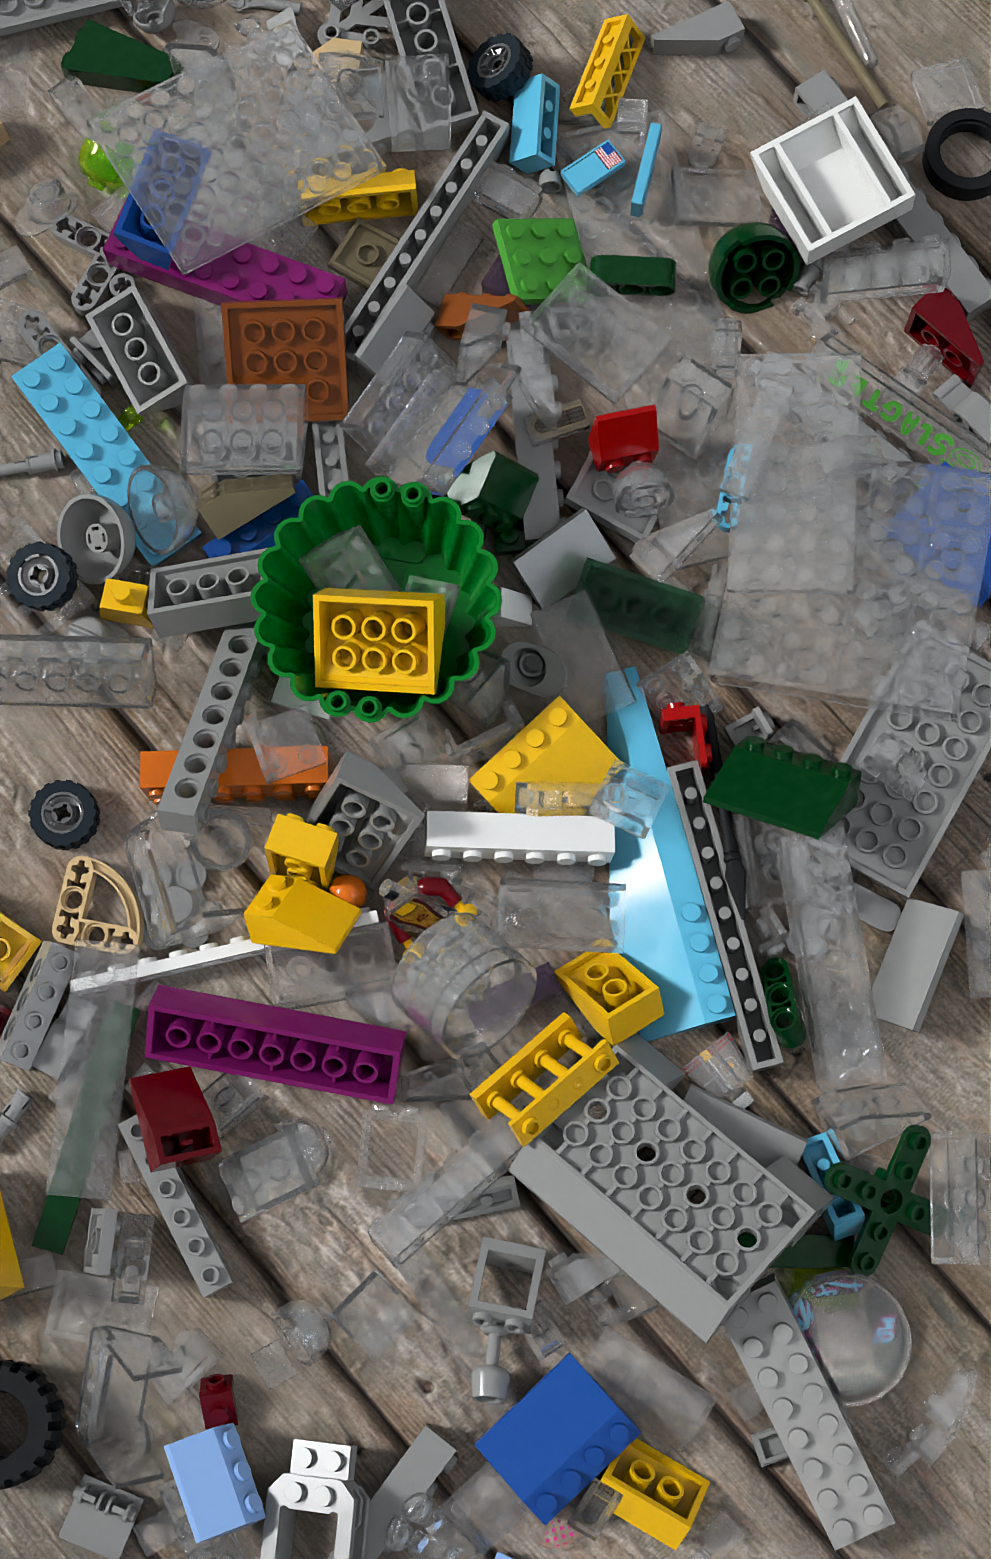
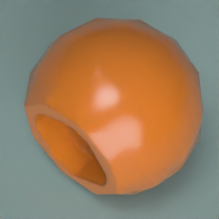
[328,874,368,908]

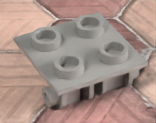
[58,1474,144,1559]

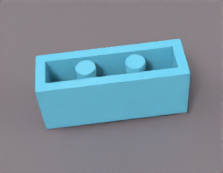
[509,73,560,174]

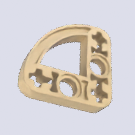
[52,856,144,957]

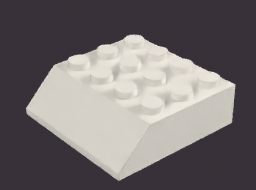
[750,96,916,265]

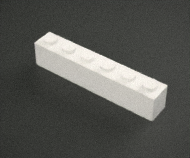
[424,811,615,866]

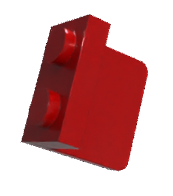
[659,702,712,777]

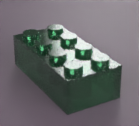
[567,557,706,658]

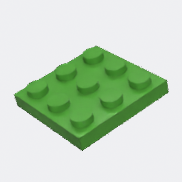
[492,218,595,305]

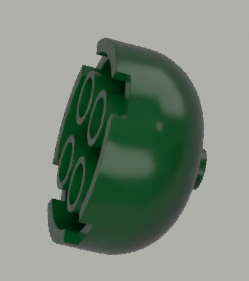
[708,222,800,314]

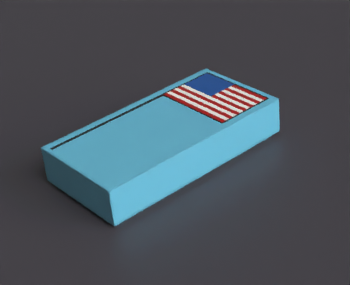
[561,139,625,197]

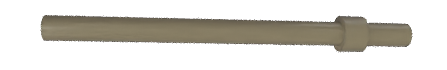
[803,0,889,110]

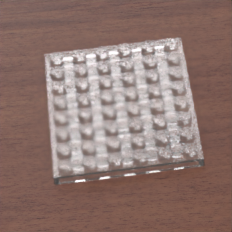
[86,20,387,275]

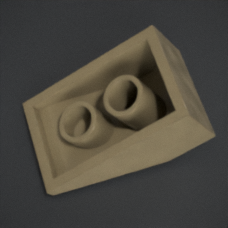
[198,473,296,540]

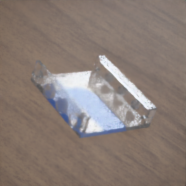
[365,369,513,497]

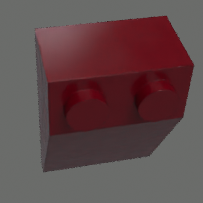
[904,283,984,388]

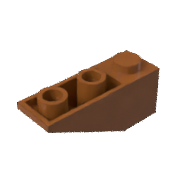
[434,292,531,341]

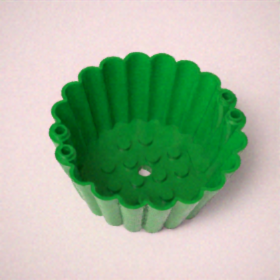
[250,476,502,723]

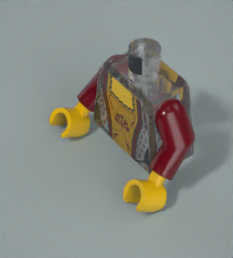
[379,872,477,966]

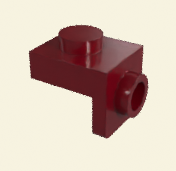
[199,1374,238,1430]

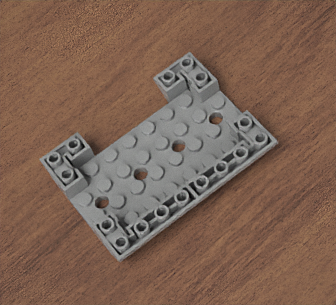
[509,1034,835,1344]

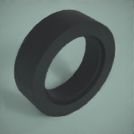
[922,108,991,201]

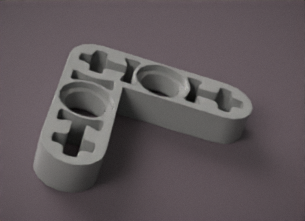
[50,213,122,316]

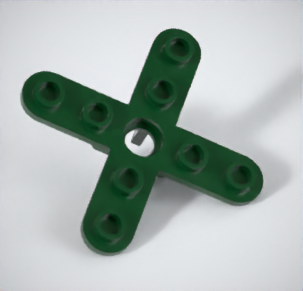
[825,1124,953,1277]

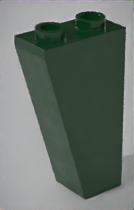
[61,19,184,97]

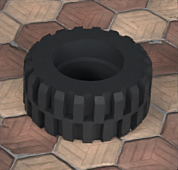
[0,1360,66,1490]

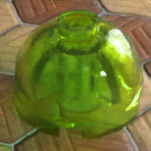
[78,137,138,191]

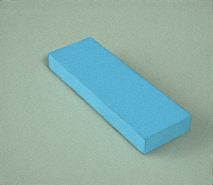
[630,123,662,217]

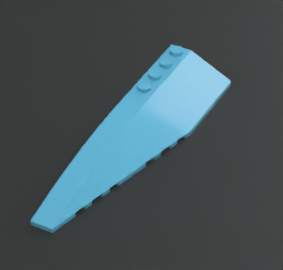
[606,666,736,1042]

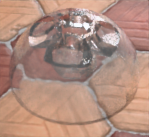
[127,464,199,555]

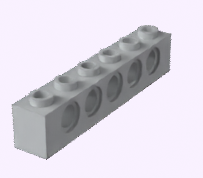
[117,1114,237,1298]

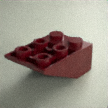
[129,1066,222,1173]

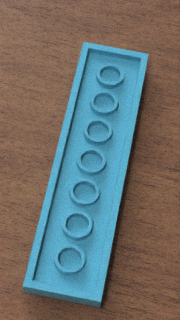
[11,342,202,569]

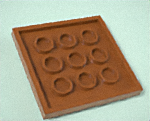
[221,297,350,424]

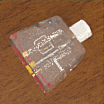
[681,1031,754,1109]

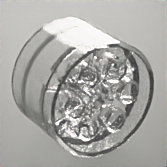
[391,912,537,1059]

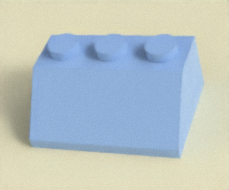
[164,1423,266,1544]

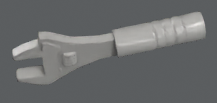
[227,0,303,15]

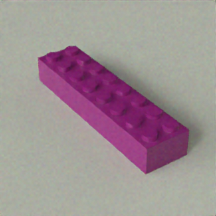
[103,198,348,306]
[145,985,407,1105]

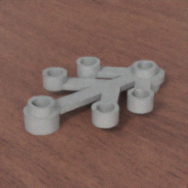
[317,0,393,49]

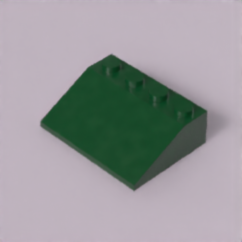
[703,736,862,840]

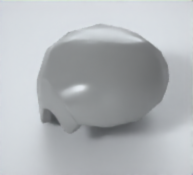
[133,0,175,34]

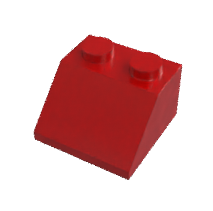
[588,404,659,473]

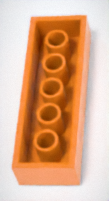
[140,746,333,805]

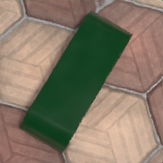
[589,255,676,296]
[761,957,806,1049]

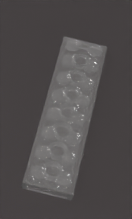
[46,939,140,1201]

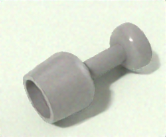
[471,1326,510,1404]

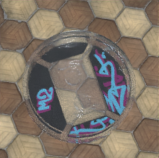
[788,1270,912,1407]

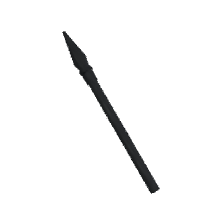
[698,693,746,920]

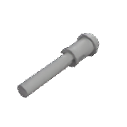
[0,448,66,477]

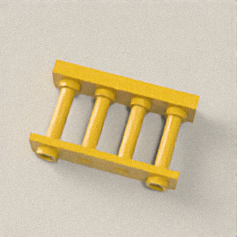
[469,1012,619,1147]

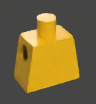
[100,579,154,629]

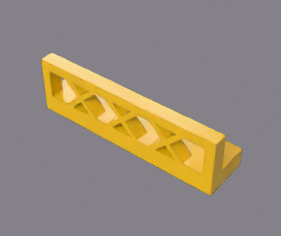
[569,14,646,129]

